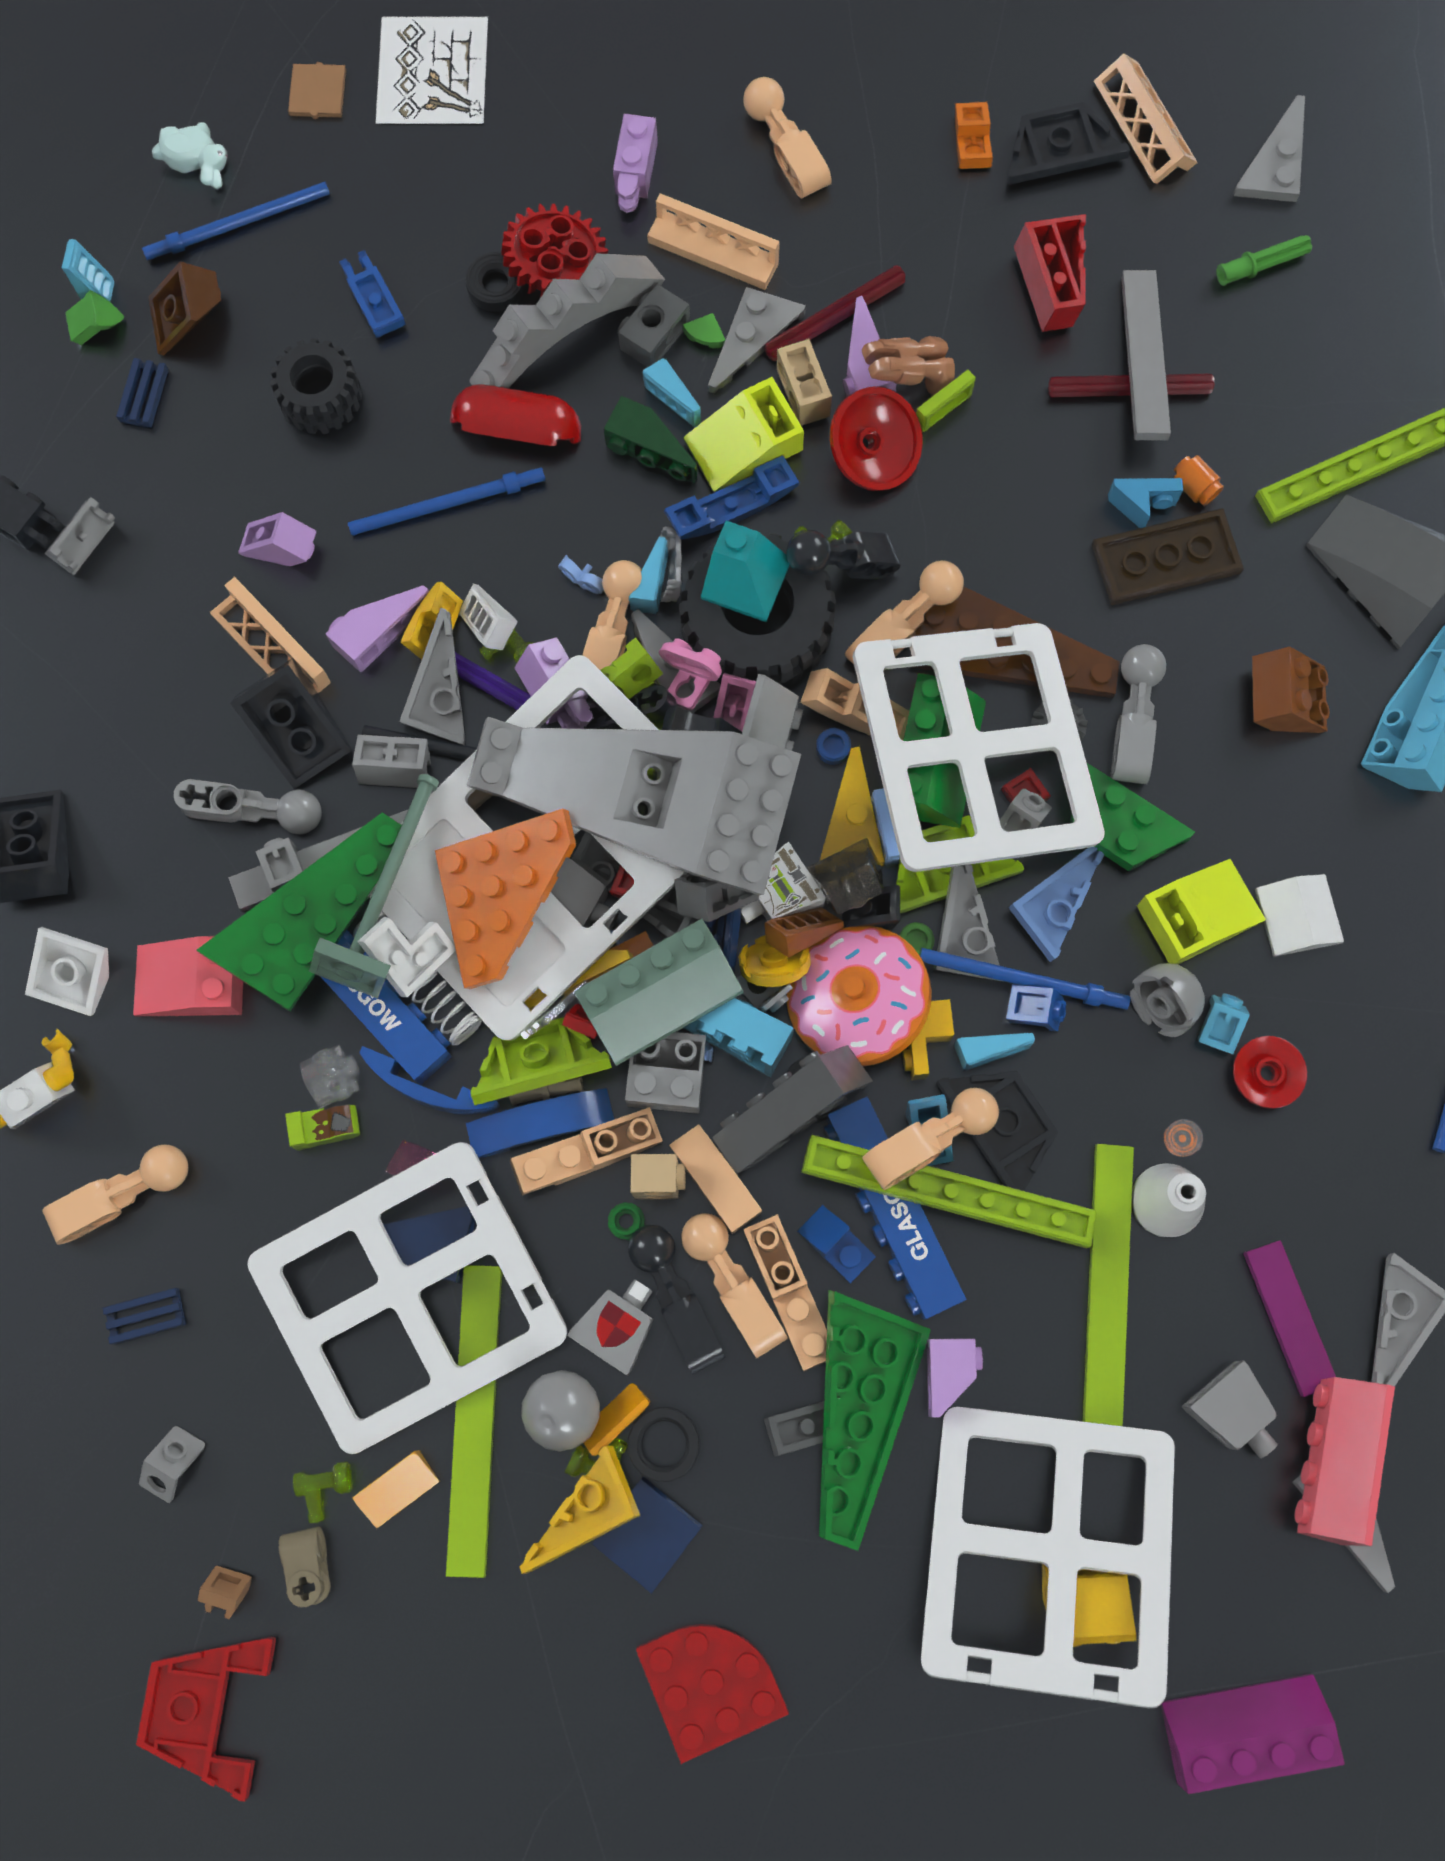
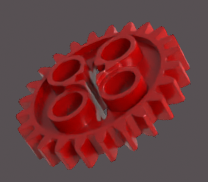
[501,203,608,297]

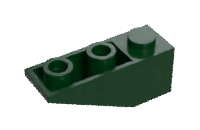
[604,396,698,484]

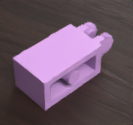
[613,114,658,213]
[514,637,593,729]

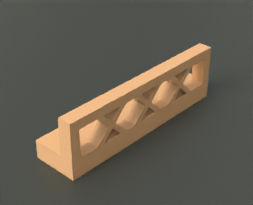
[1094,54,1198,184]
[647,193,779,290]
[210,577,331,693]

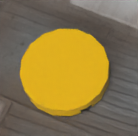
[738,935,811,987]

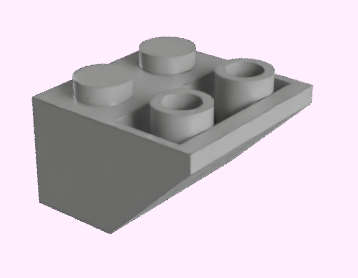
[625,1032,706,1114]

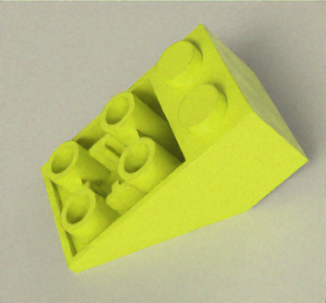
[683,377,804,492]
[1137,859,1266,965]

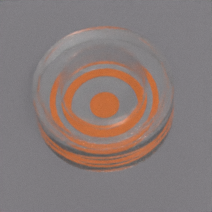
[1164,1119,1203,1157]

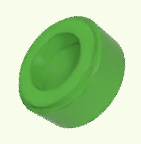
[899,922,935,954]

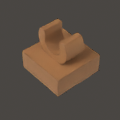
[198,1565,252,1619]

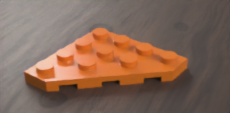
[435,808,576,989]

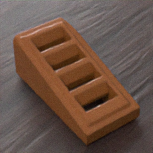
[764,907,844,958]

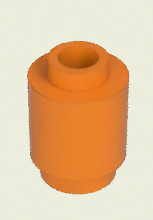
[1173,455,1224,506]

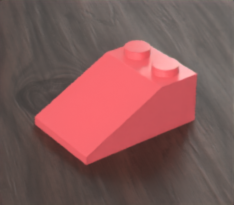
[133,936,244,1017]

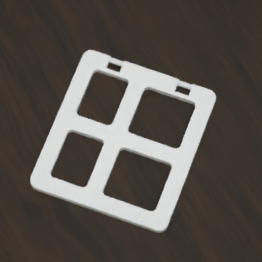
[853,623,1105,872]
[248,1142,567,1454]
[921,1407,1175,1708]

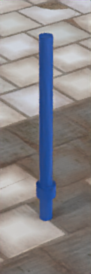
[142,182,330,261]
[348,467,546,535]
[919,947,1130,1010]

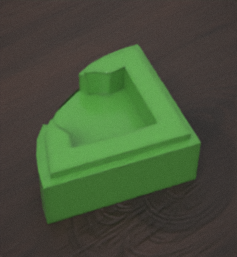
[683,313,725,349]

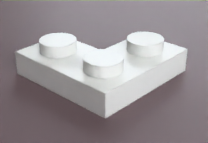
[357,918,456,997]

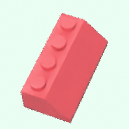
[1295,1377,1395,1546]

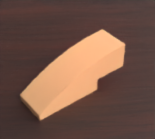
[800,668,910,740]
[669,1124,762,1234]

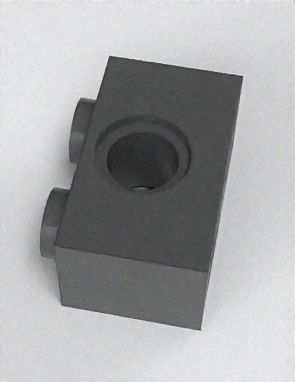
[618,284,690,367]

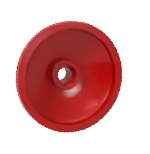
[830,386,923,491]

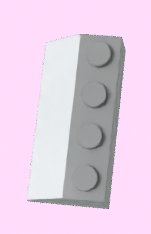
[742,674,803,751]

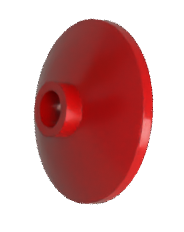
[1233,1036,1307,1109]

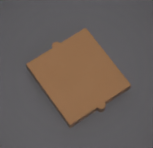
[288,62,346,120]

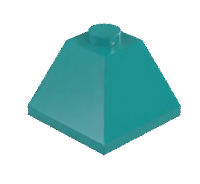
[701,520,790,622]

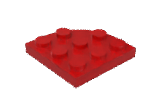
[636,1624,789,1764]

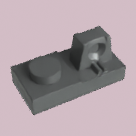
[764,1401,824,1457]

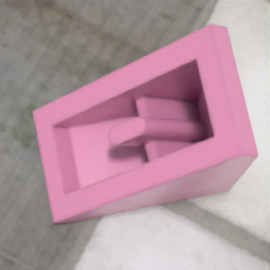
[713,673,756,731]

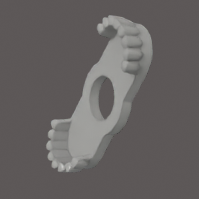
[660,526,682,602]

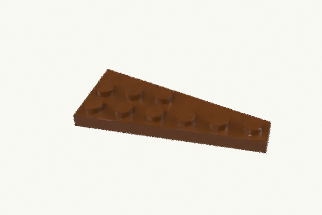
[910,567,1120,698]

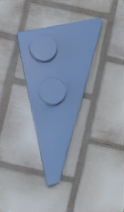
[1008,847,1104,962]

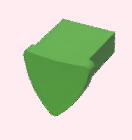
[65,290,124,345]

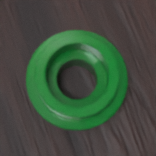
[608,1202,645,1240]

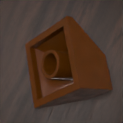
[148,261,221,356]

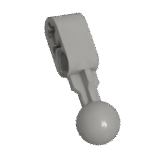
[1111,644,1166,785]
[173,779,322,834]

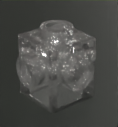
[299,1045,361,1109]

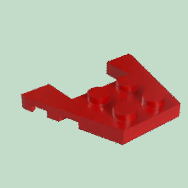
[136,1637,276,1801]

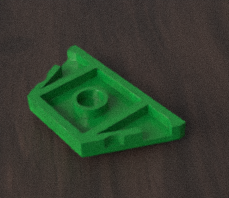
[1070,762,1195,871]

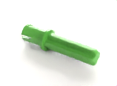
[1216,235,1312,286]

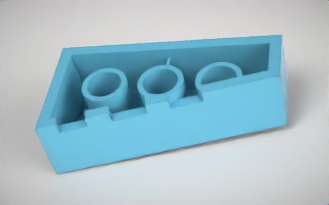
[683,998,794,1078]

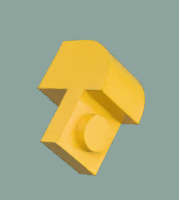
[902,999,954,1081]

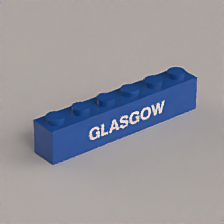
[320,930,453,1085]
[823,1096,967,1320]

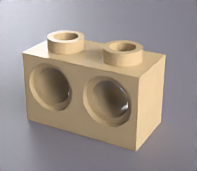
[777,339,832,426]
[631,1154,686,1199]

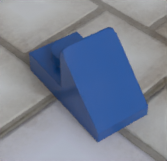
[797,1205,876,1284]

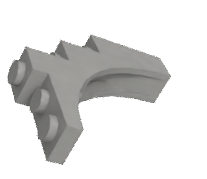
[469,253,665,388]

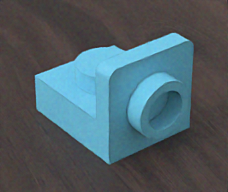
[1197,993,1250,1054]

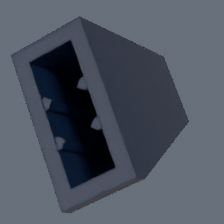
[369,1206,476,1284]

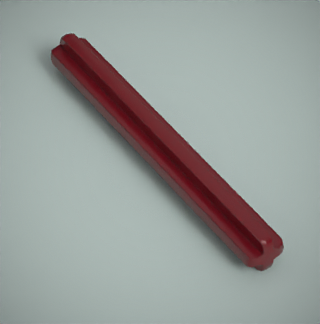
[765,265,906,361]
[1048,374,1215,397]

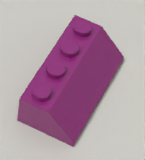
[1161,1674,1345,1794]

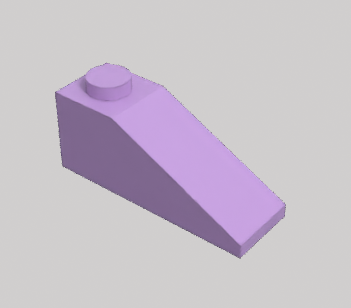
[843,296,897,396]
[326,585,429,673]

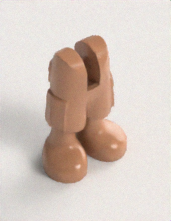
[862,336,955,396]

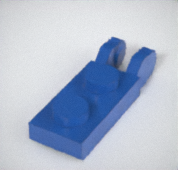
[339,250,406,338]

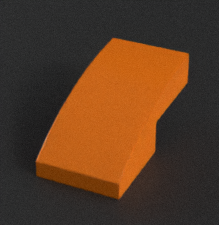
[955,102,993,169]

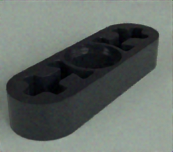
[584,685,676,729]

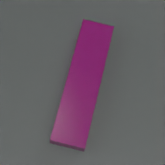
[1243,1240,1336,1397]

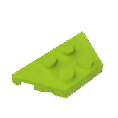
[896,815,1024,914]
[470,1018,612,1106]

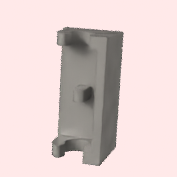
[45,497,115,576]
[352,735,431,788]

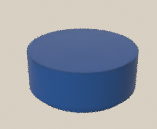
[816,728,851,765]

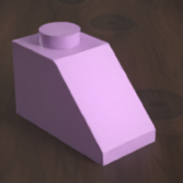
[238,512,316,566]
[926,1339,983,1417]

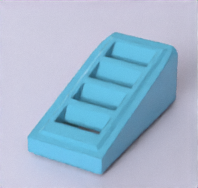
[62,239,115,302]
[642,358,701,428]
[629,537,669,614]
[954,1033,1035,1071]

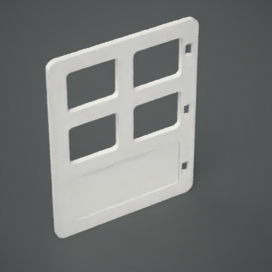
[370,655,687,1041]

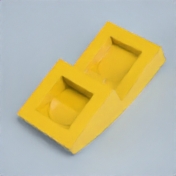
[401,582,463,660]

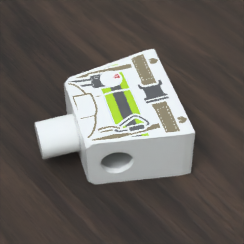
[741,842,826,924]

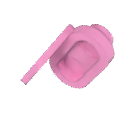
[659,638,722,710]

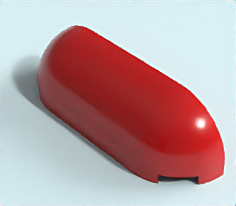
[450,384,581,446]

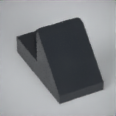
[836,885,900,931]

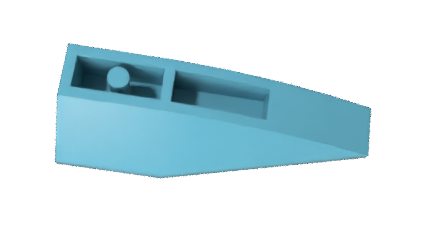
[1361,624,1445,792]

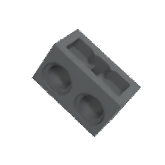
[675,874,759,922]

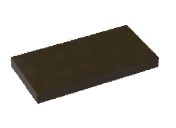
[1091,508,1244,605]

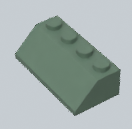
[574,919,744,1066]

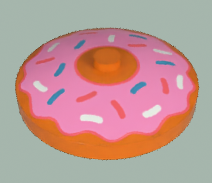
[787,926,932,1067]

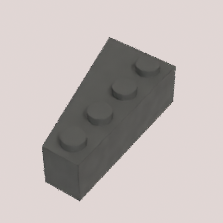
[712,1045,873,1174]

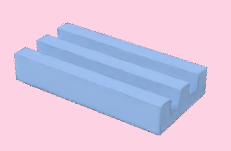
[871,788,900,866]

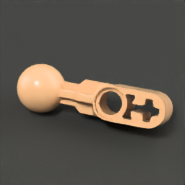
[743,77,832,198]
[582,560,642,670]
[845,560,964,664]
[862,1088,999,1190]
[42,1145,188,1245]
[681,1213,788,1359]

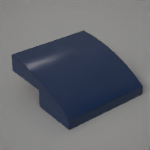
[592,1477,703,1593]

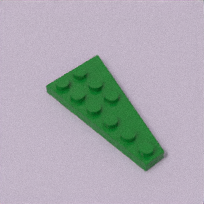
[196,813,402,1011]
[819,1290,931,1551]

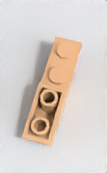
[510,1107,663,1195]
[743,1215,827,1372]

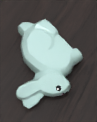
[152,122,227,190]

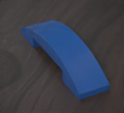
[664,455,799,540]
[359,1046,500,1115]
[466,1088,615,1158]

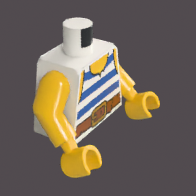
[0,1029,75,1129]

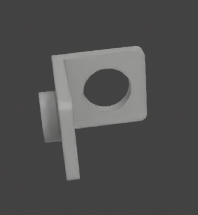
[737,974,793,1013]
[139,1426,205,1503]

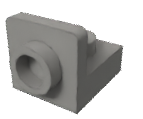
[1000,788,1052,832]
[255,837,304,892]

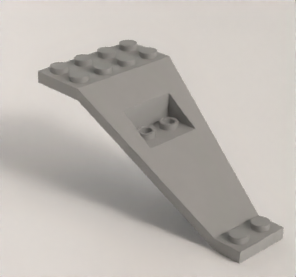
[466,717,801,895]

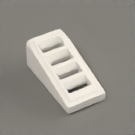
[459,584,518,650]

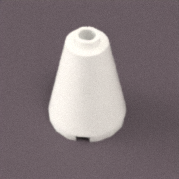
[1132,1163,1206,1237]

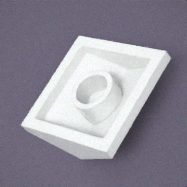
[1255,874,1344,957]
[25,927,109,1016]

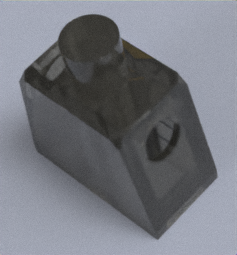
[807,838,884,914]

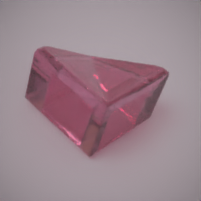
[385,1140,436,1176]

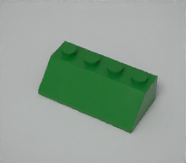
[903,673,986,828]

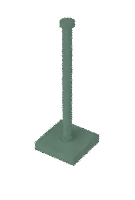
[309,774,439,999]

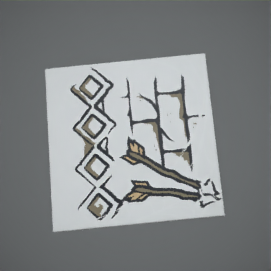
[376,17,488,124]

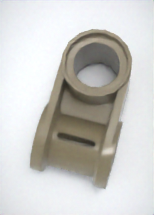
[279,1526,331,1607]

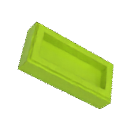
[916,370,976,432]

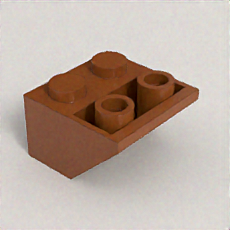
[1252,646,1330,733]

